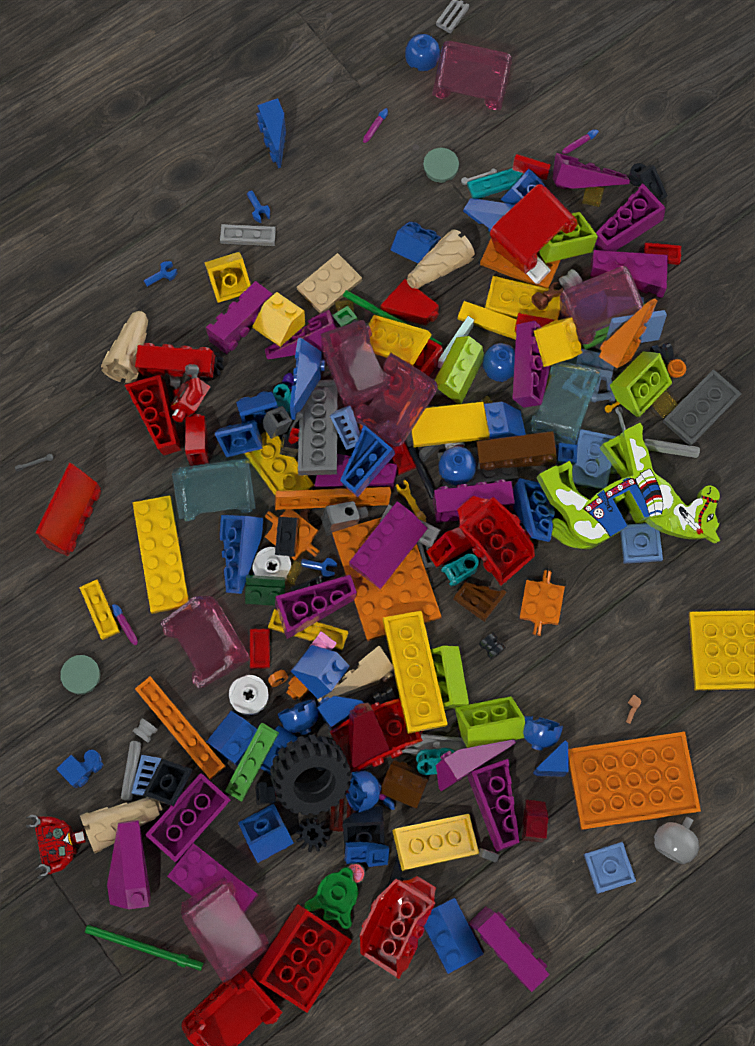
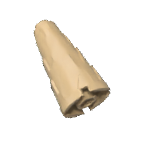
[407,230,475,289]
[101,311,148,383]
[80,797,162,854]

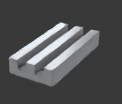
[436,0,469,34]

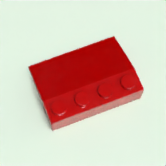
[36,463,101,556]
[252,904,352,1013]

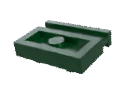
[245,575,285,606]

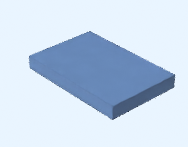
[606,310,667,343]
[572,429,616,491]

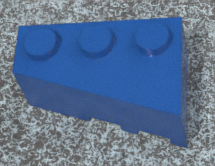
[340,425,395,497]

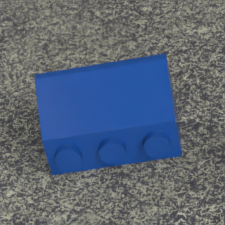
[424,898,484,974]

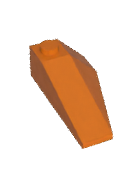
[599,299,658,368]

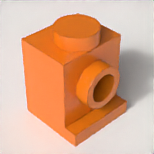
[286,676,310,701]

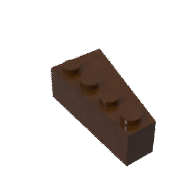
[477,431,557,470]

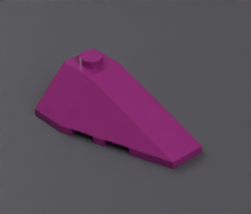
[552,153,630,189]

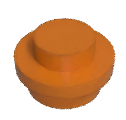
[667,359,686,378]

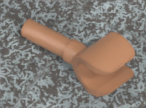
[626,695,641,724]

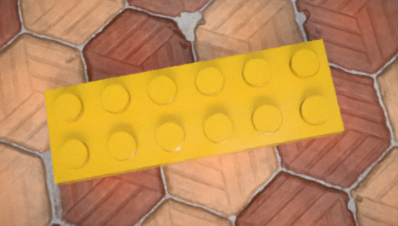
[133,495,190,614]
[383,611,448,734]

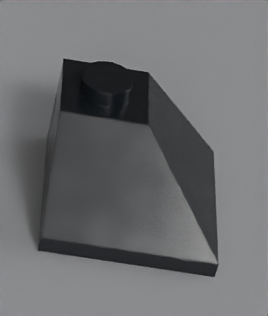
[143,759,192,807]
[343,806,385,854]

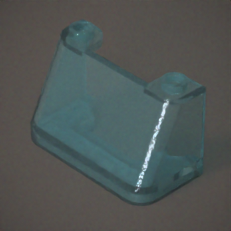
[530,362,601,445]
[172,458,256,521]

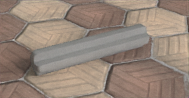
[644,439,700,458]
[121,741,141,801]

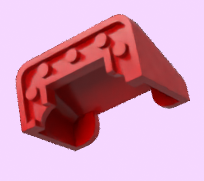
[490,184,578,274]
[181,967,283,1046]

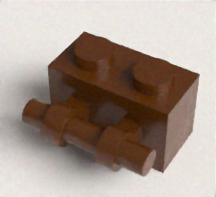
[380,760,430,809]

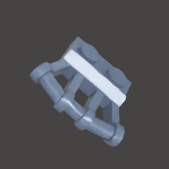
[562,349,615,403]

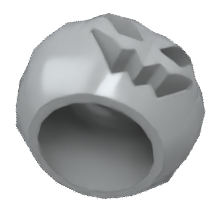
[654,817,699,864]

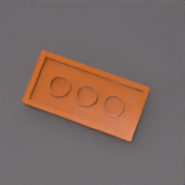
[480,239,561,289]

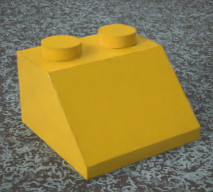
[204,252,251,303]
[253,292,305,347]
[534,317,582,367]

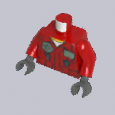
[166,364,210,422]
[26,815,86,879]

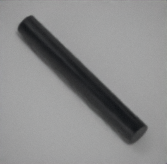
[408,447,434,500]

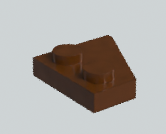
[453,582,507,622]

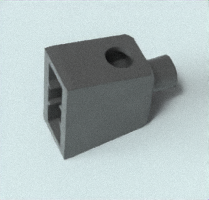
[321,501,368,536]

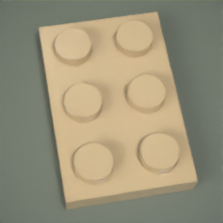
[297,253,362,314]

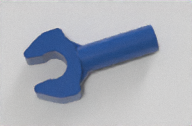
[247,191,270,223]
[144,261,177,287]
[301,558,337,578]

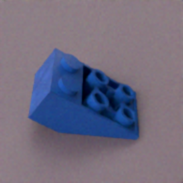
[256,98,286,168]

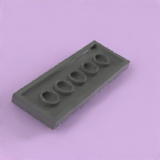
[298,380,338,475]

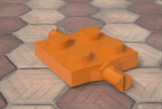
[265,509,320,561]
[520,570,565,636]

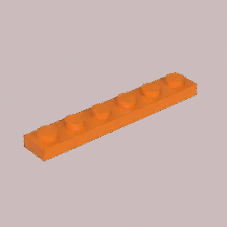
[275,487,391,510]
[135,676,226,780]

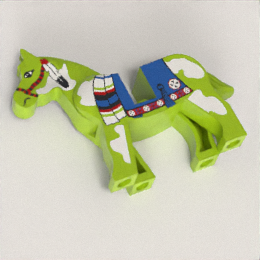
[536,423,720,549]

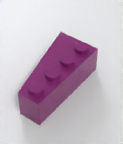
[314,454,397,490]
[467,759,519,852]

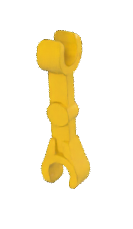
[396,480,426,522]

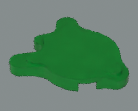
[304,867,358,929]

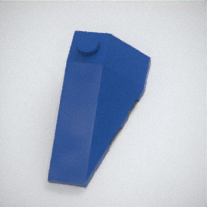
[463,198,515,232]
[220,515,263,594]

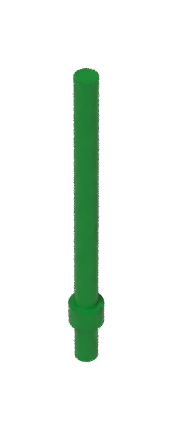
[343,290,442,346]
[85,925,204,971]

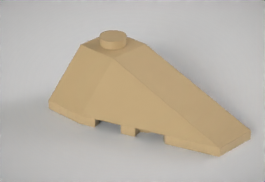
[317,646,394,703]

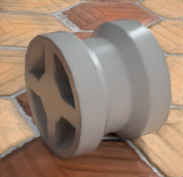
[559,269,582,293]
[133,718,158,743]

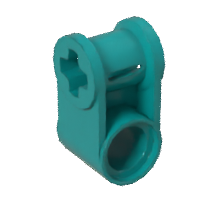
[273,384,291,418]
[441,554,479,587]
[416,748,454,775]

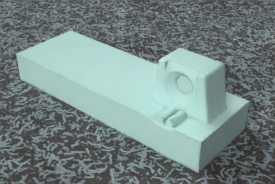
[438,316,474,368]

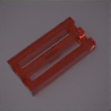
[329,791,351,832]

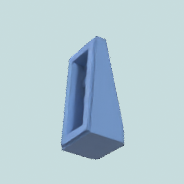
[330,406,360,450]
[132,755,161,797]

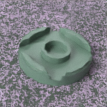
[423,148,459,183]
[61,655,100,695]

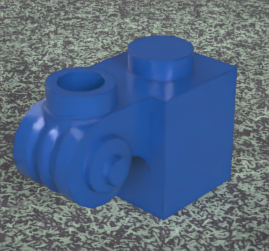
[57,750,104,788]

